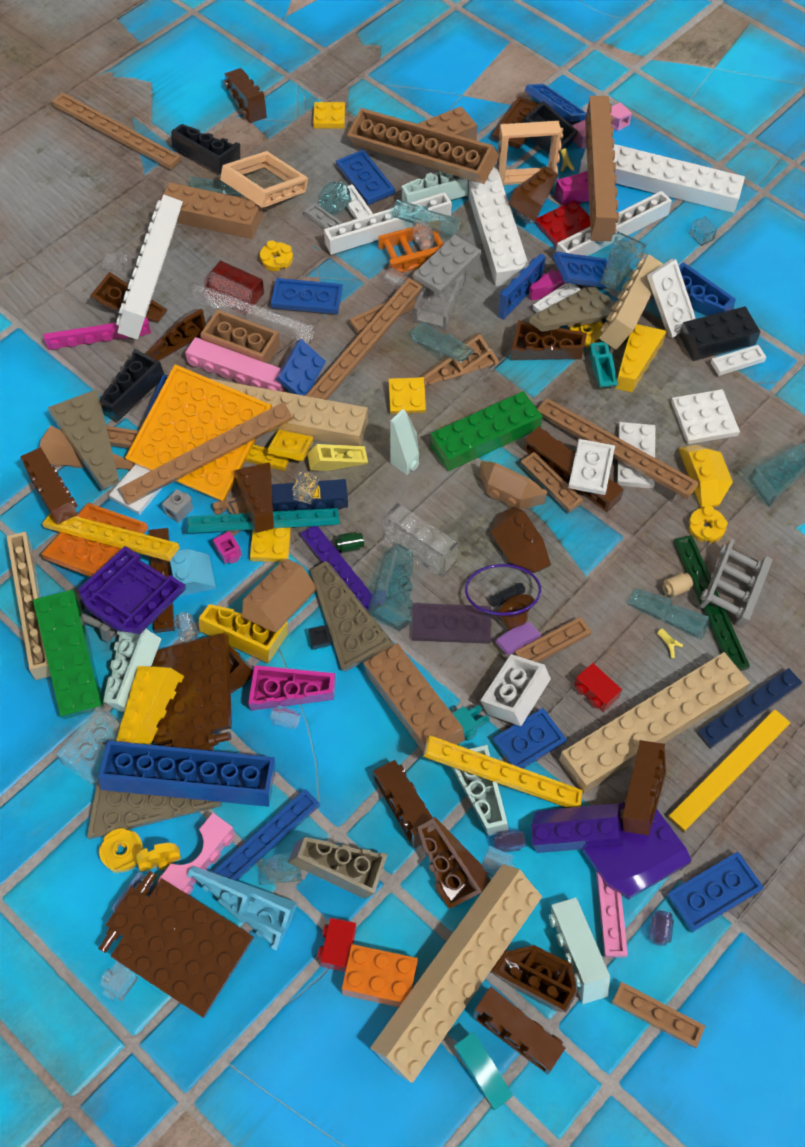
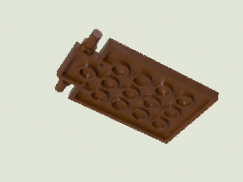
[153,633,232,751]
[98,870,255,1018]

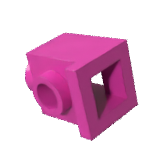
[213,531,242,564]

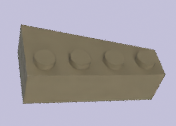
[288,837,388,899]

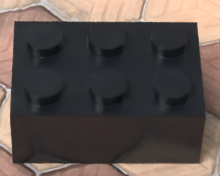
[522,101,578,155]

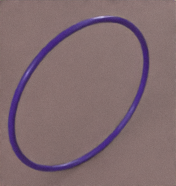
[465,564,541,616]

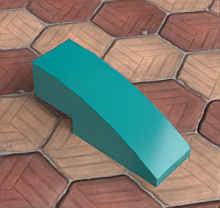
[588,342,618,388]
[454,1032,513,1111]

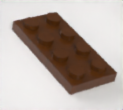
[492,96,539,149]

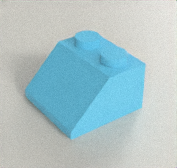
[170,549,216,596]

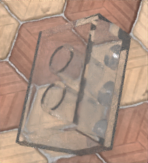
[56,707,121,785]

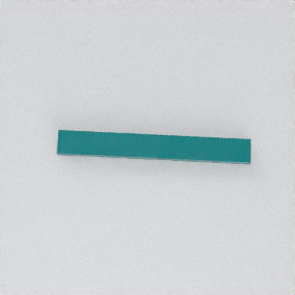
[187,508,340,533]

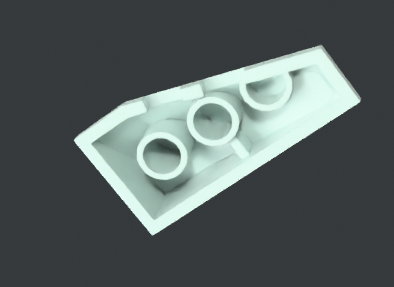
[390,409,419,475]

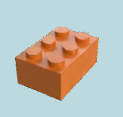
[342,944,418,1007]

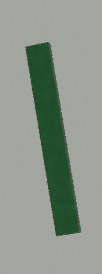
[673,535,750,671]

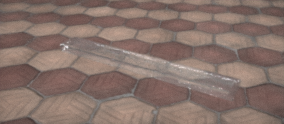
[188,283,315,344]

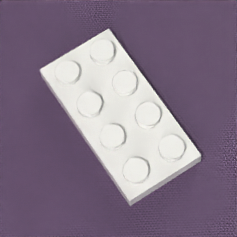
[647,259,696,338]
[617,422,655,489]

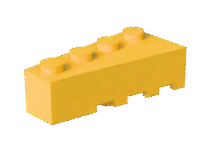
[615,324,667,393]
[199,604,288,663]
[116,666,184,745]

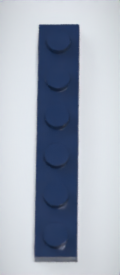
[697,668,802,749]

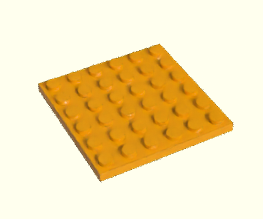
[125,364,273,501]

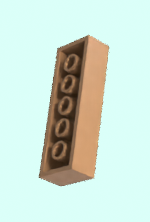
[160,182,263,239]
[364,643,465,761]

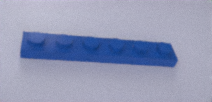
[212,789,320,881]

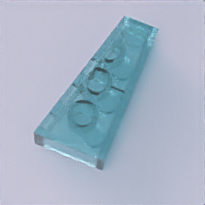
[600,231,647,290]
[748,442,805,507]
[368,543,413,631]

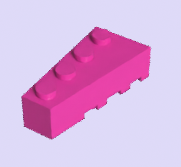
[248,665,336,711]

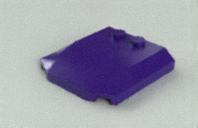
[78,546,186,634]
[582,802,692,900]

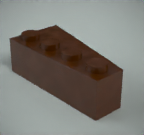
[510,320,587,361]
[234,462,274,533]
[620,740,666,836]
[373,760,433,849]

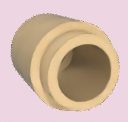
[663,573,693,598]

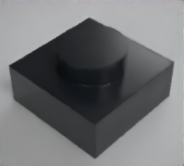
[309,625,332,650]

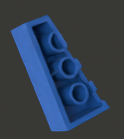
[679,262,736,316]

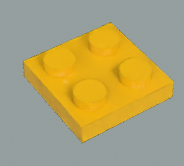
[314,102,345,129]
[389,377,426,414]
[268,429,314,461]
[250,527,291,562]

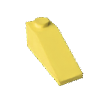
[307,444,368,471]

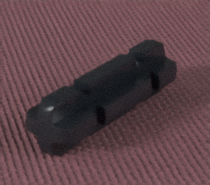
[489,583,526,607]

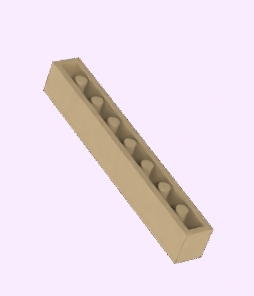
[7,532,51,680]

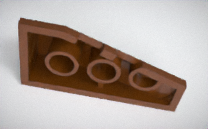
[417,817,491,909]

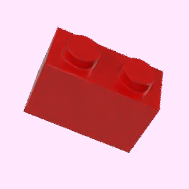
[574,663,622,712]
[317,918,357,972]

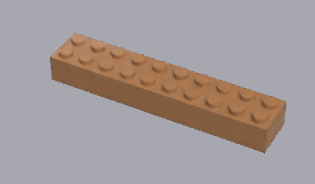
[585,95,619,241]
[347,108,499,184]

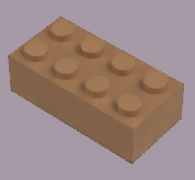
[418,106,477,140]
[201,309,280,364]

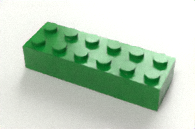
[430,391,543,472]
[33,589,105,719]

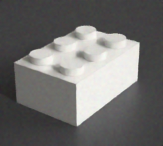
[480,654,551,726]

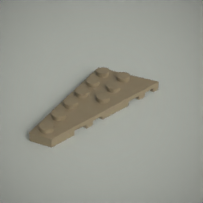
[529,286,615,332]
[48,389,119,489]
[310,561,395,671]
[87,779,222,839]

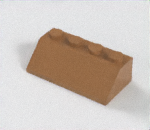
[242,558,316,633]

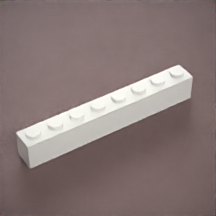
[556,191,672,256]
[324,192,452,255]

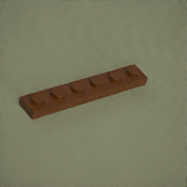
[149,528,175,633]

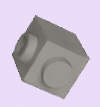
[162,489,193,523]

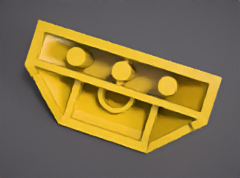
[679,445,733,508]

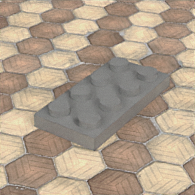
[413,234,481,295]

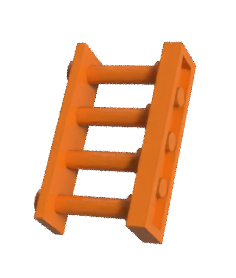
[378,220,444,276]

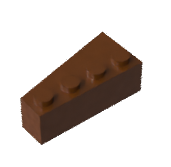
[223,68,267,123]
[509,167,559,222]
[20,447,78,524]
[473,987,566,1075]

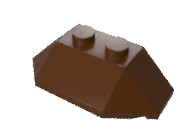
[491,507,551,573]
[491,945,578,1013]

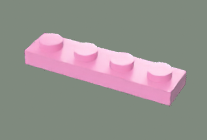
[596,872,628,958]

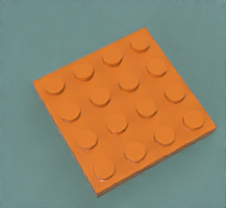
[41,503,148,577]

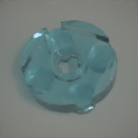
[319,181,352,215]

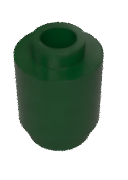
[335,532,364,553]

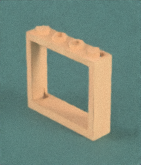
[497,121,563,185]
[220,151,309,208]

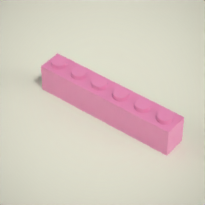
[185,337,286,392]

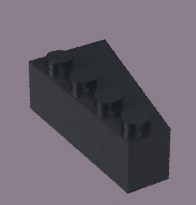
[171,124,240,174]
[99,349,165,422]

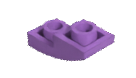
[496,622,541,655]

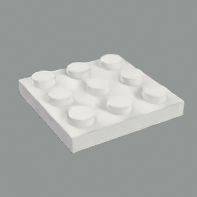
[671,389,740,444]

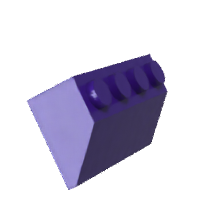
[532,803,623,853]

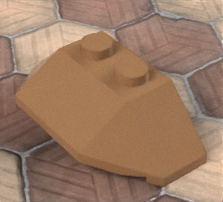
[479,460,548,509]

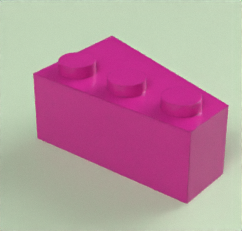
[555,171,589,205]

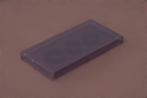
[412,603,491,644]

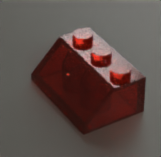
[204,260,264,315]

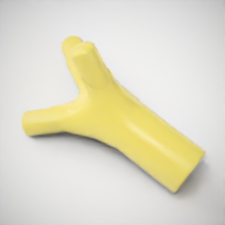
[560,148,574,172]
[657,628,683,658]

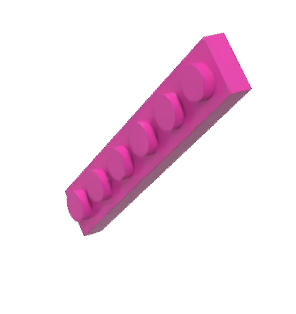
[44,318,151,350]

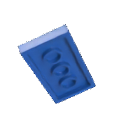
[525,84,586,122]
[336,149,395,205]
[553,252,618,289]
[498,253,546,320]
[271,278,343,314]
[666,851,764,933]

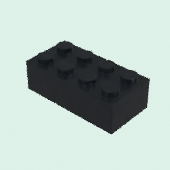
[679,306,761,361]

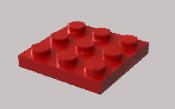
[535,200,590,247]

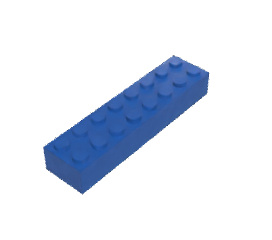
[98,741,275,807]

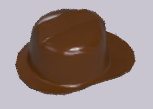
[497,594,534,631]

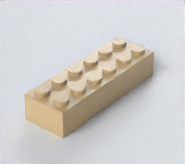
[599,254,663,349]

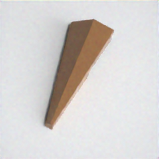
[418,333,500,386]
[39,425,134,471]

